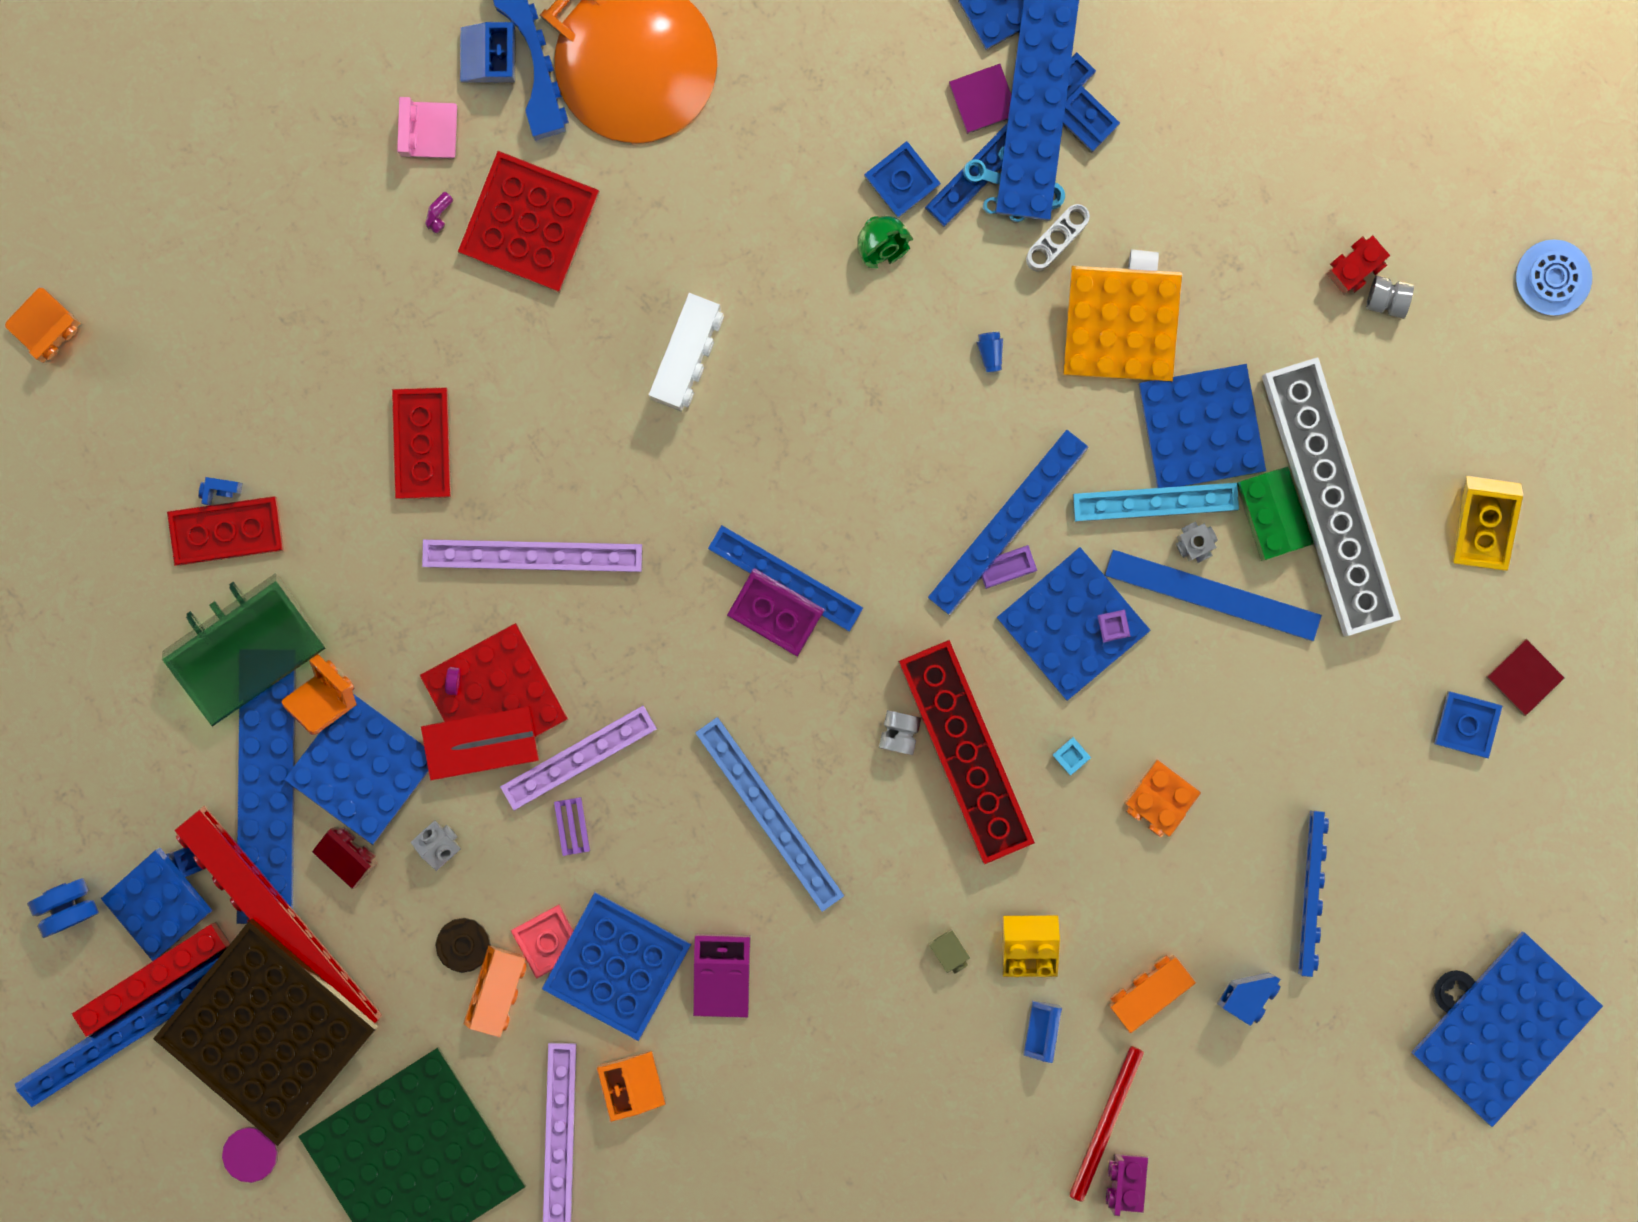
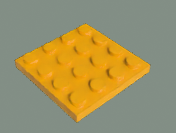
[1063,266,1182,381]

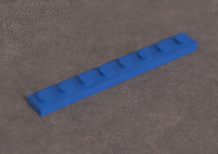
[928,430,1089,616]

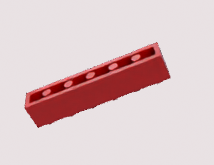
[72,922,230,1037]

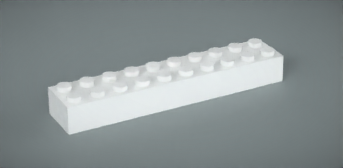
[1262,357,1401,637]

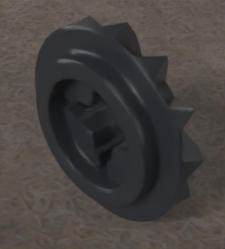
[1433,970,1475,1012]

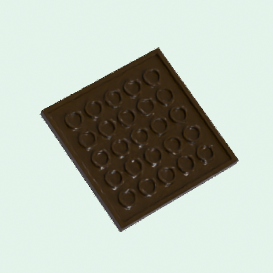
[153,918,378,1146]

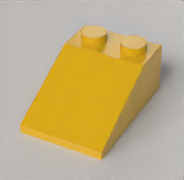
[1453,476,1523,571]

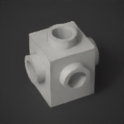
[1176,521,1218,563]
[411,821,461,871]

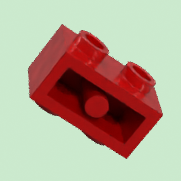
[1327,235,1390,294]

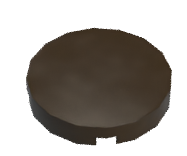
[435,918,491,973]

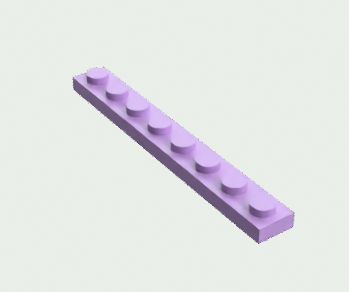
[422,539,642,572]
[543,1043,577,1222]

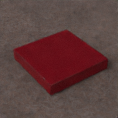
[1486,639,1565,716]

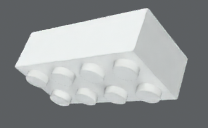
[649,293,724,412]

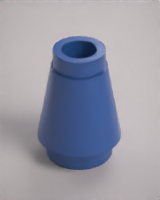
[976,331,1003,372]

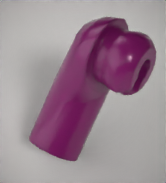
[425,192,453,233]

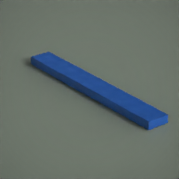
[925,52,1096,227]
[1104,550,1322,641]

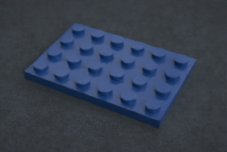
[1411,931,1603,1127]

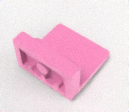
[397,97,457,158]

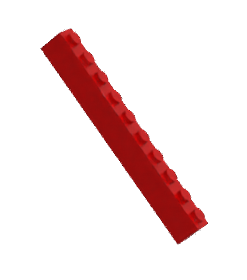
[174,805,382,1023]

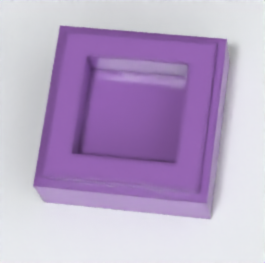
[1097,610,1131,642]

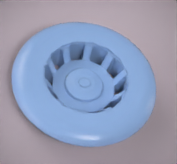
[1516,239,1592,315]

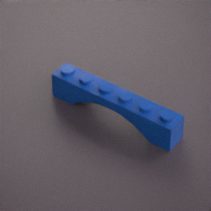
[493,0,569,141]

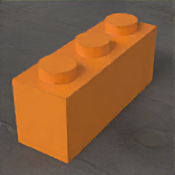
[463,945,526,1037]
[1109,955,1196,1033]

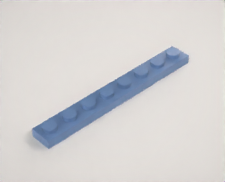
[695,717,844,912]

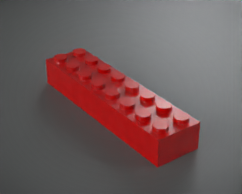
[898,640,1035,864]

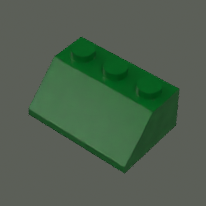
[1237,467,1314,561]

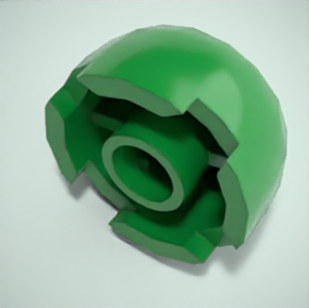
[857,216,913,268]

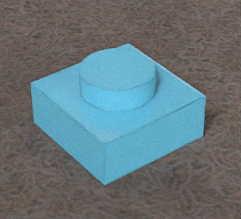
[1052,737,1091,776]

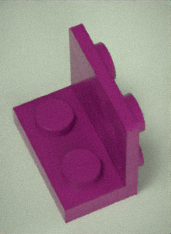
[1106,1153,1148,1216]

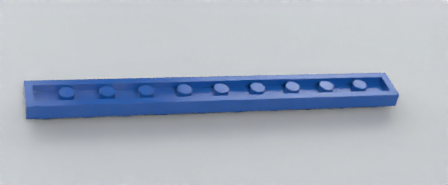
[15,948,227,1107]

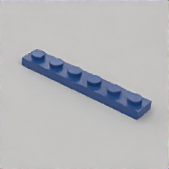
[708,525,863,632]
[1298,810,1329,977]

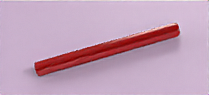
[1070,1046,1144,1202]

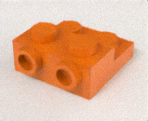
[1124,760,1201,838]

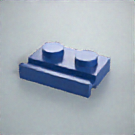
[1063,85,1120,152]

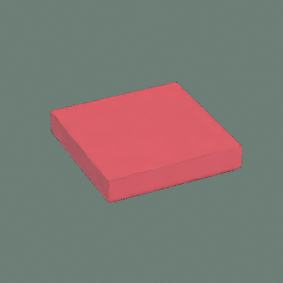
[511,904,573,979]

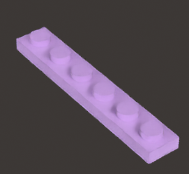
[500,705,657,810]

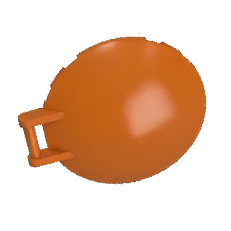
[539,0,717,144]

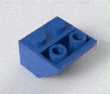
[460,22,515,83]
[1217,972,1281,1026]

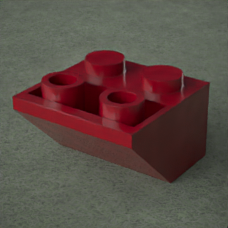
[312,827,378,889]

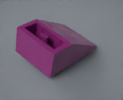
[693,933,751,1018]

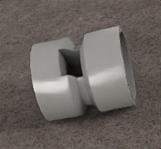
[1366,275,1414,319]
[879,710,921,755]

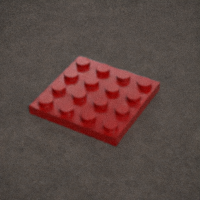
[458,151,600,293]
[420,623,568,737]

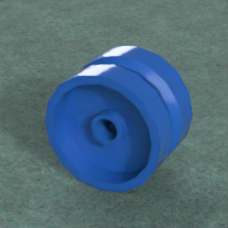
[27,878,99,938]

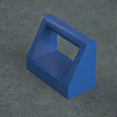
[1023,1000,1062,1063]

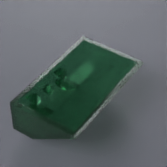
[162,573,326,727]

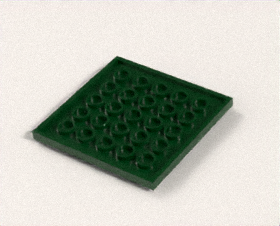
[298,1047,526,1222]

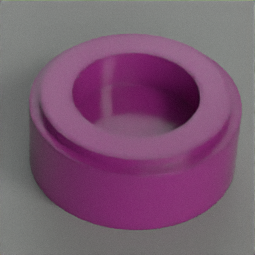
[445,667,460,695]

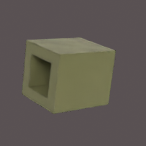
[928,929,970,974]

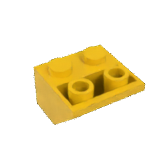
[1002,915,1060,977]

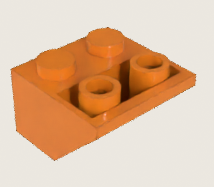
[597,1051,666,1122]

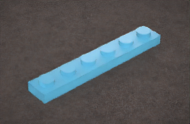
[1073,483,1239,522]

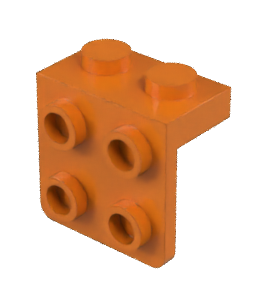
[5,288,81,363]
[282,654,357,735]

